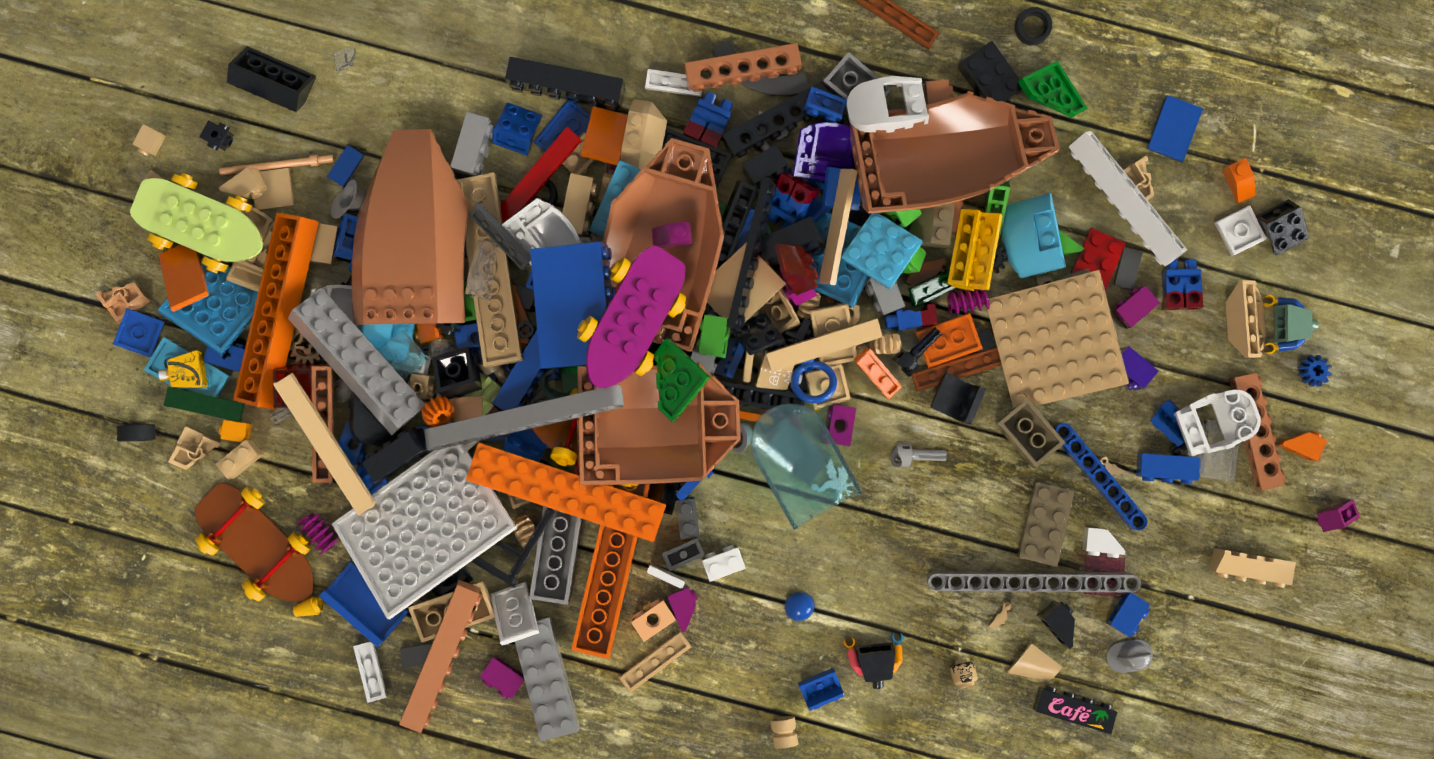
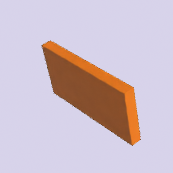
[159,244,209,312]

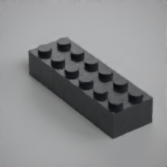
[505,57,625,111]

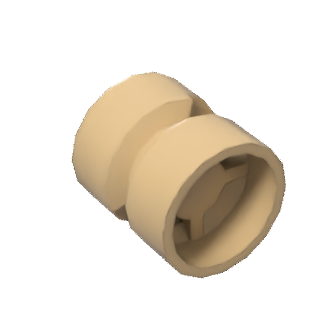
[770,716,799,749]

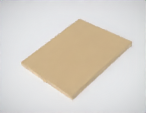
[707,243,786,322]

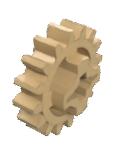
[289,327,322,365]

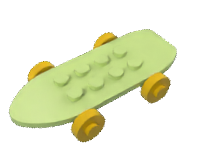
[130,172,263,273]

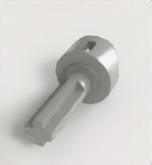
[890,441,947,467]

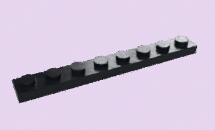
[727,177,776,332]

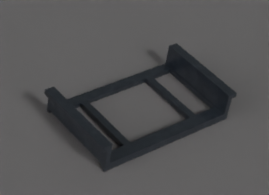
[471,459,556,588]

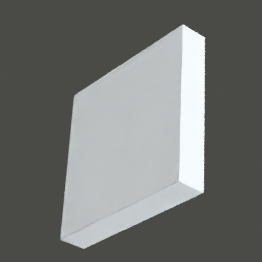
[1214,205,1267,256]
[647,563,686,588]

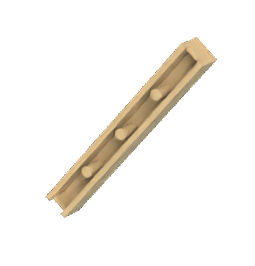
[273,373,376,516]

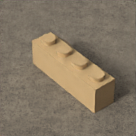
[1210,548,1296,588]

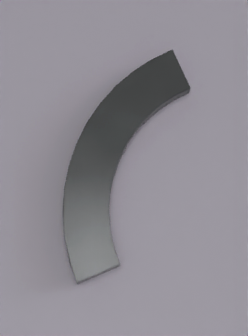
[712,41,810,96]

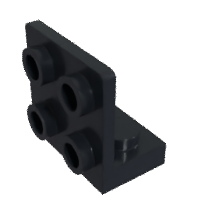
[1256,199,1309,255]
[732,313,784,355]
[930,373,987,424]

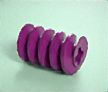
[947,289,989,315]
[297,513,339,556]

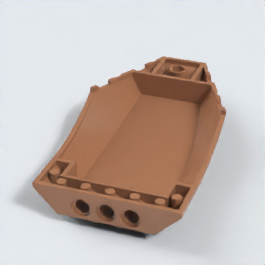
[850,91,1060,214]
[352,129,470,325]
[602,138,724,352]

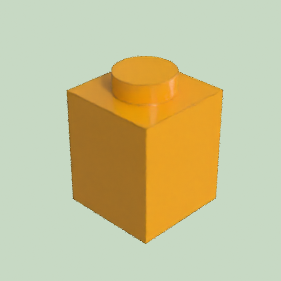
[219,420,252,442]

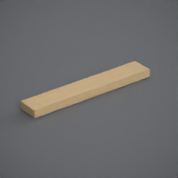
[819,169,857,285]
[766,318,883,372]

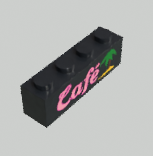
[1033,685,1118,734]

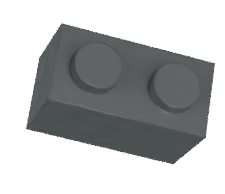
[676,498,700,539]
[662,537,705,571]

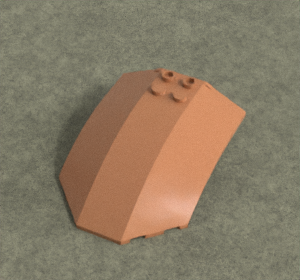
[577,362,741,485]

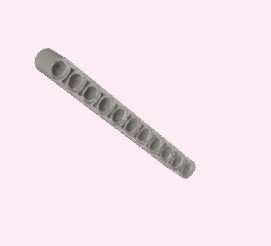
[424,385,624,451]
[926,571,1141,592]

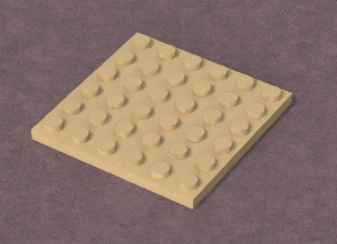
[987,270,1129,408]

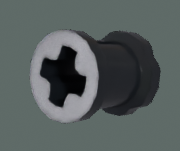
[518,321,536,338]

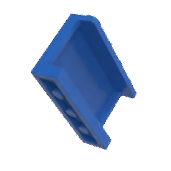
[319,560,410,647]

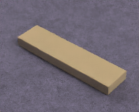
[618,631,692,693]

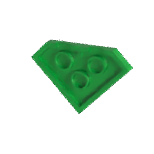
[1018,60,1088,118]
[654,338,710,422]

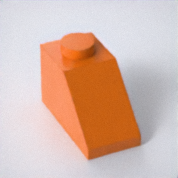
[1222,158,1256,204]
[415,323,446,344]
[1276,431,1327,461]

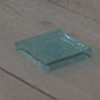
[378,330,429,379]

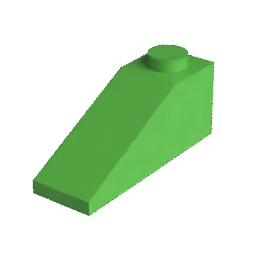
[984,181,1010,241]

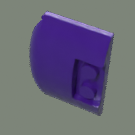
[792,122,856,180]

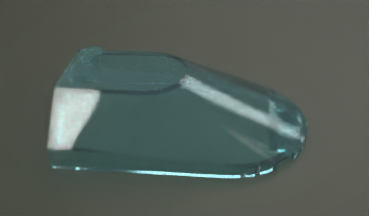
[751,404,863,530]

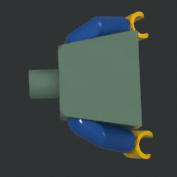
[1263,295,1319,354]

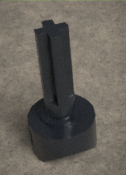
[892,327,942,377]

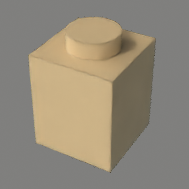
[133,124,166,156]

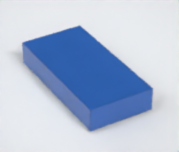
[327,145,365,187]

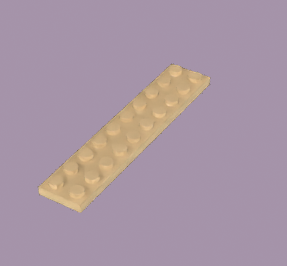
[457,172,523,368]

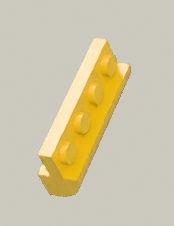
[948,209,1002,291]

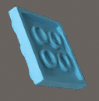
[841,213,923,290]

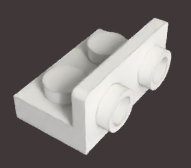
[702,545,746,582]

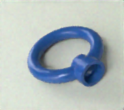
[791,359,837,403]

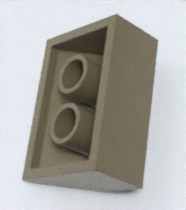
[910,202,955,249]
[995,398,1065,468]

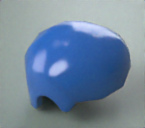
[784,591,815,621]

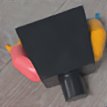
[844,633,904,689]

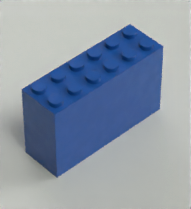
[530,242,615,369]

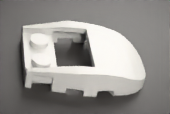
[846,76,929,133]
[1174,390,1261,456]

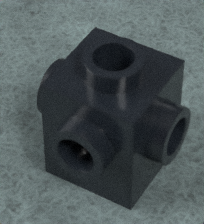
[199,120,234,151]

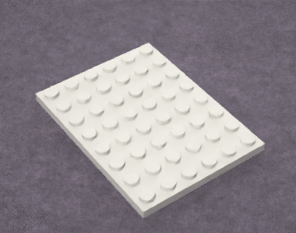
[332,446,517,619]

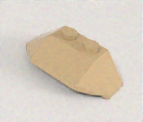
[621,99,667,169]
[1225,280,1266,358]

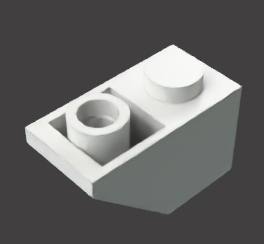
[1082,527,1125,558]

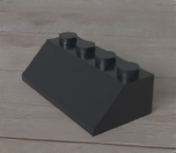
[227,46,316,112]

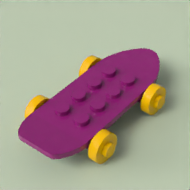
[577,246,686,388]

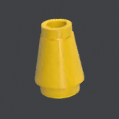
[293,596,324,617]

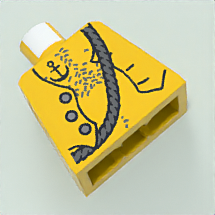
[158,350,208,388]

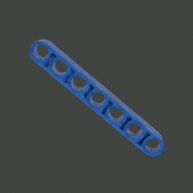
[1053,423,1148,530]

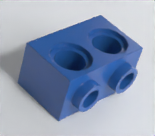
[333,213,357,260]

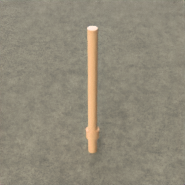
[219,154,334,175]

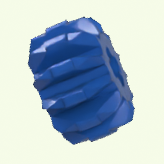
[1297,355,1332,387]

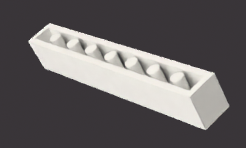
[1069,131,1187,266]

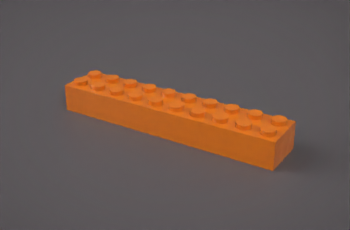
[233,213,319,410]
[466,443,666,542]
[571,484,650,659]

